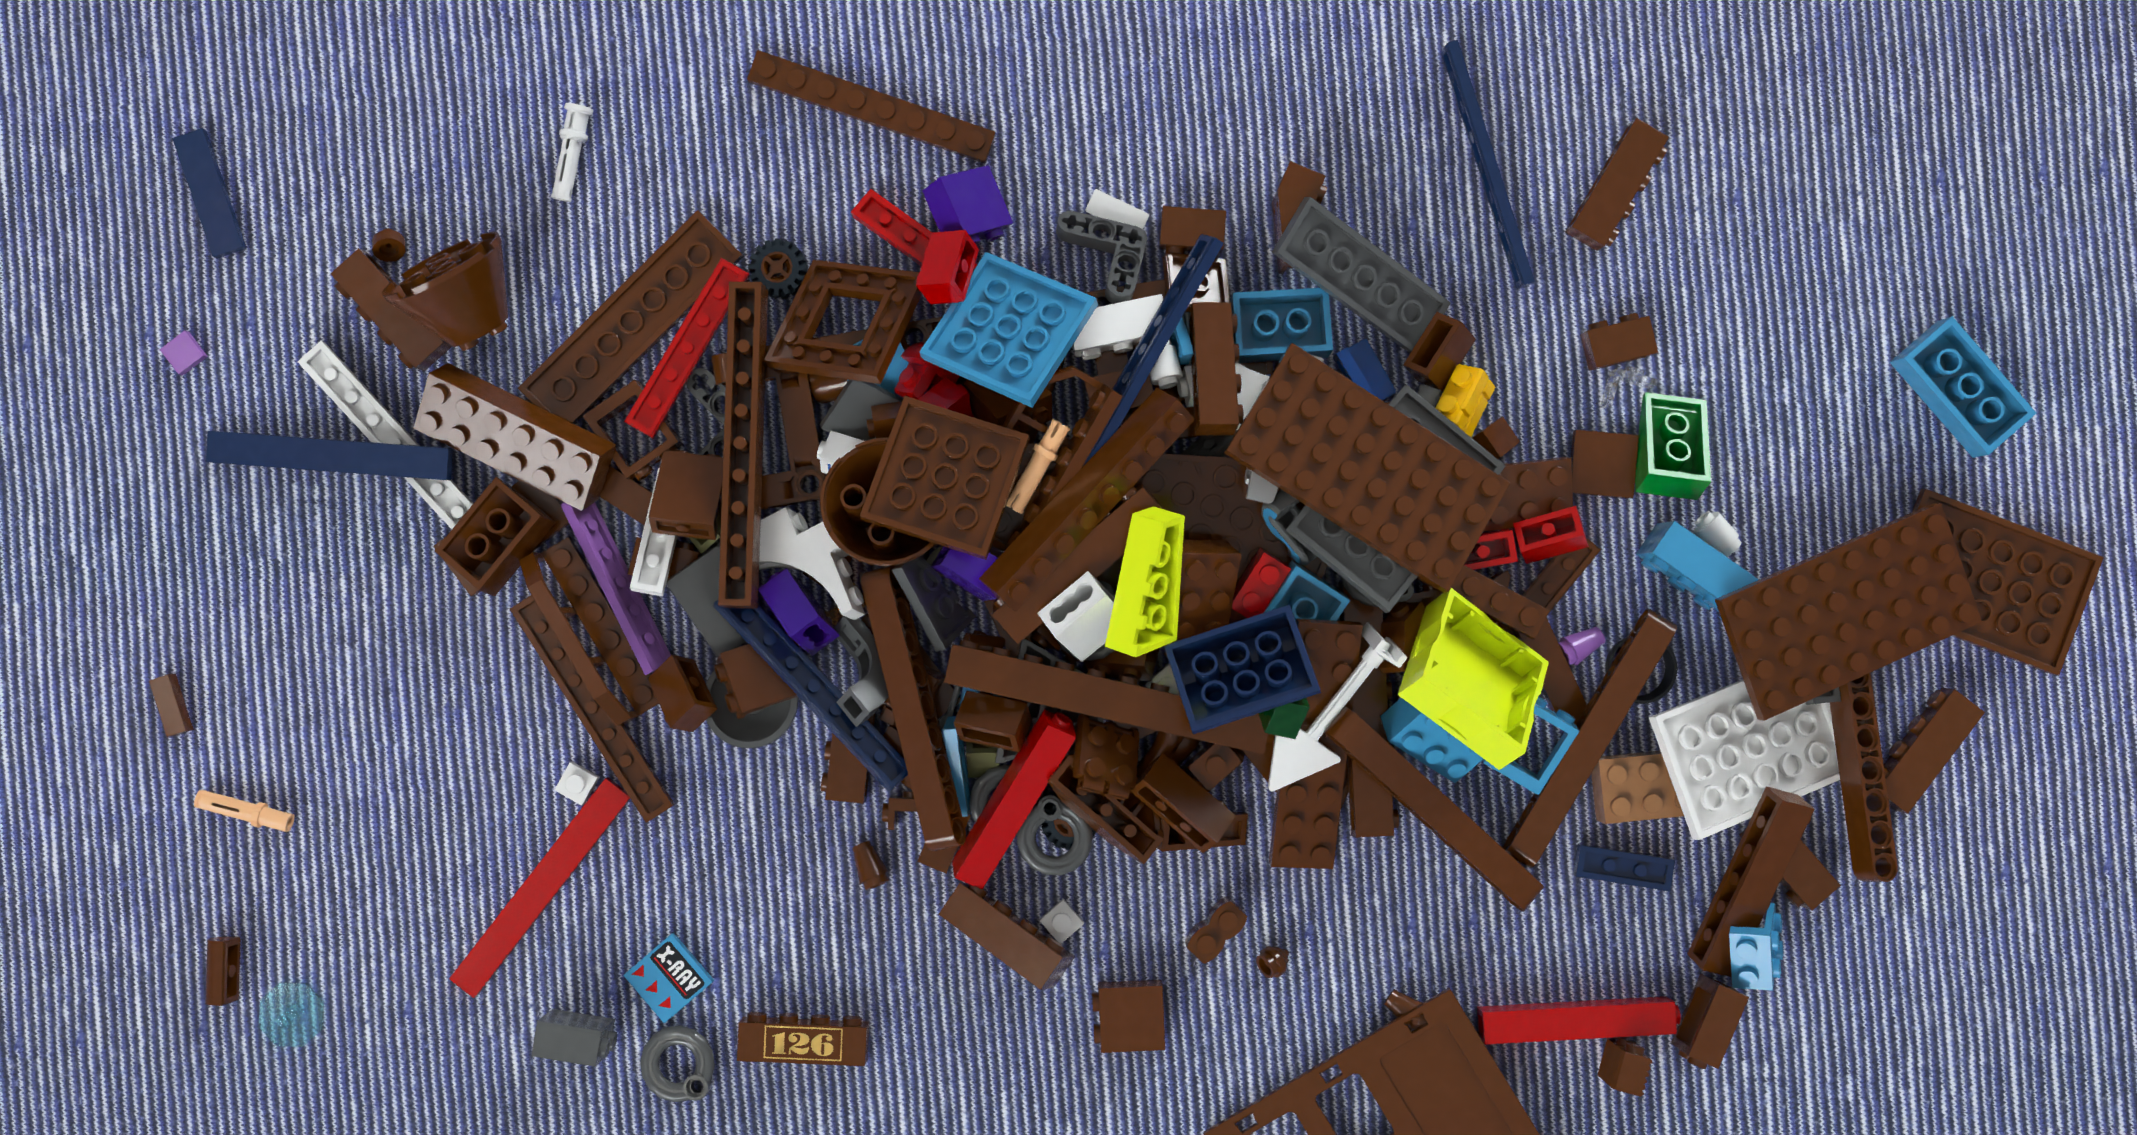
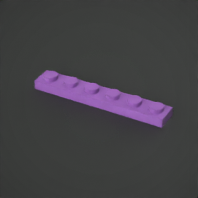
[560,502,671,675]

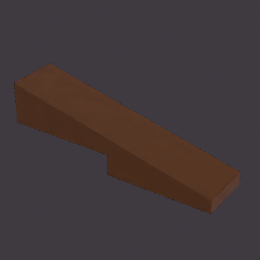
[1512,617,1587,733]

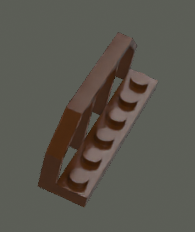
[992,366,1123,551]
[519,537,659,726]

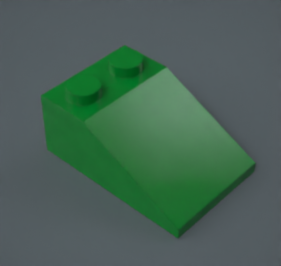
[1635,392,1711,500]

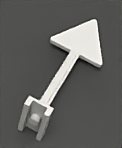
[1268,622,1407,792]

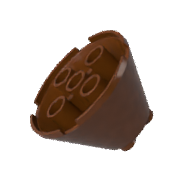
[382,231,508,351]
[820,437,935,566]

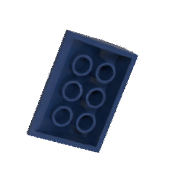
[1164,604,1321,734]

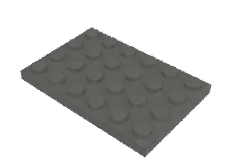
[1285,384,1506,614]

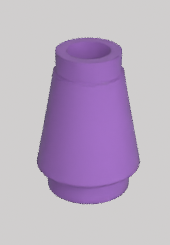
[1559,627,1605,666]

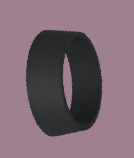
[1605,638,1678,704]

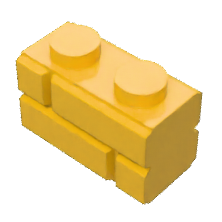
[1435,364,1496,437]

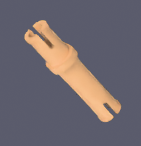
[1006,419,1071,514]
[194,790,295,832]

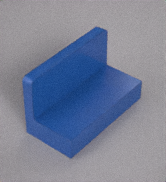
[1333,339,1396,401]

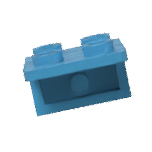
[1729,903,1784,991]

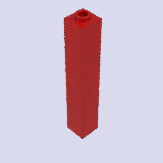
[952,709,1076,889]
[1477,996,1681,1045]

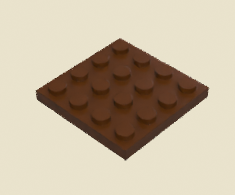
[860,396,1030,560]

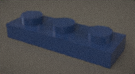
[1573,844,1675,891]

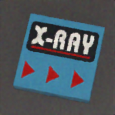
[623,932,714,1023]

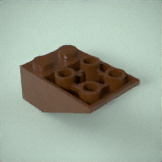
[1272,161,1328,275]

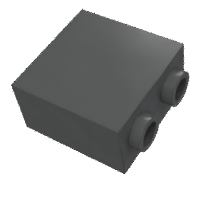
[531,1009,617,1067]

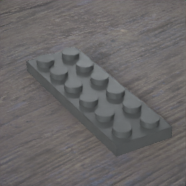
[1272,197,1451,353]

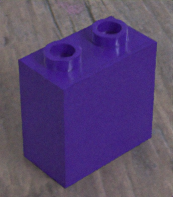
[922,165,1013,244]
[931,546,997,601]
[758,568,840,656]

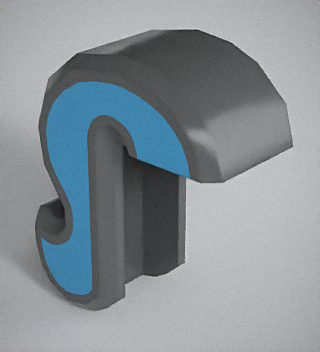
[1261,489,1317,566]

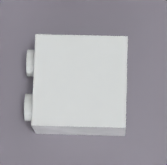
[1037,571,1115,662]

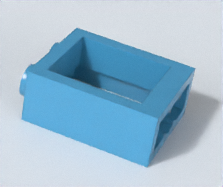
[1482,696,1580,795]

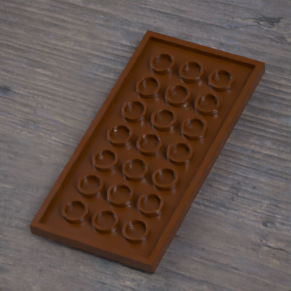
[1224,343,1510,593]
[1715,503,1982,721]

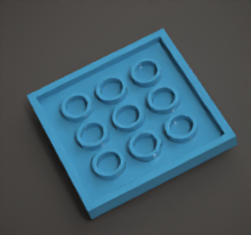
[919,252,1098,408]

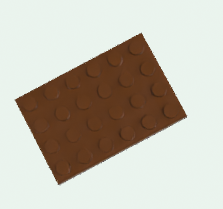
[1912,489,2104,676]

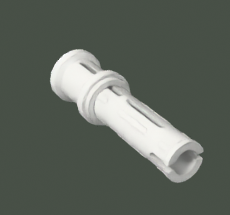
[551,103,594,202]

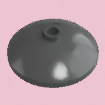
[706,670,798,749]

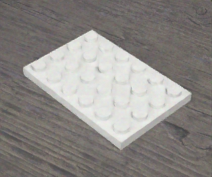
[1649,679,1840,840]

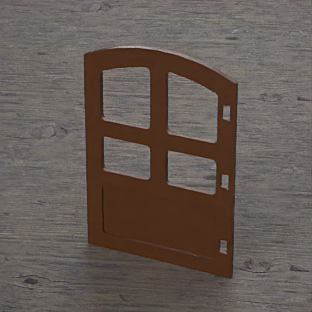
[1203,987,1540,1135]

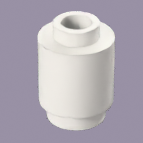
[1149,339,1183,389]
[1694,511,1742,557]

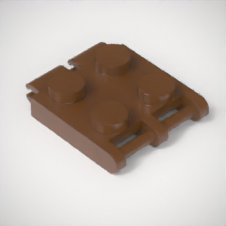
[1073,714,1140,800]

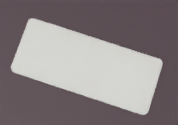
[1085,189,1149,229]

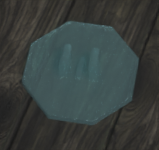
[259,982,324,1047]

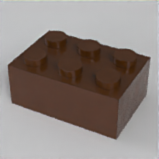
[1172,540,1241,643]

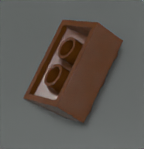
[434,477,556,596]

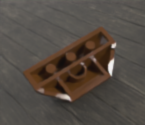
[1047,755,1164,864]

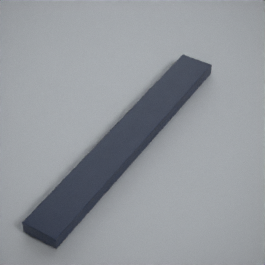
[1441,40,1535,289]
[1083,234,1224,466]
[206,431,453,480]
[713,600,908,792]

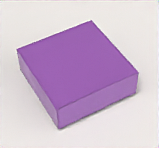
[159,330,208,376]

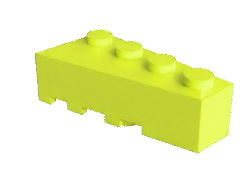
[1105,506,1185,657]

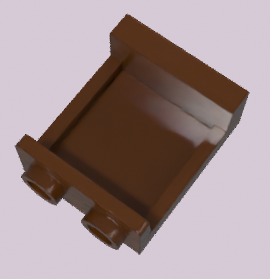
[649,450,723,540]
[714,632,800,720]

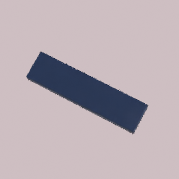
[172,128,247,259]

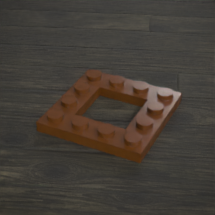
[764,260,922,384]

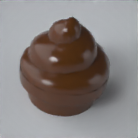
[1256,946,1289,978]

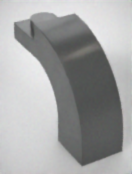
[835,616,889,727]

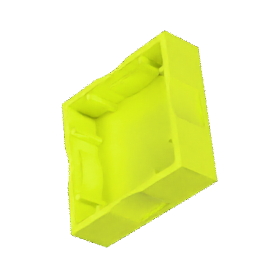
[1397,588,1549,770]

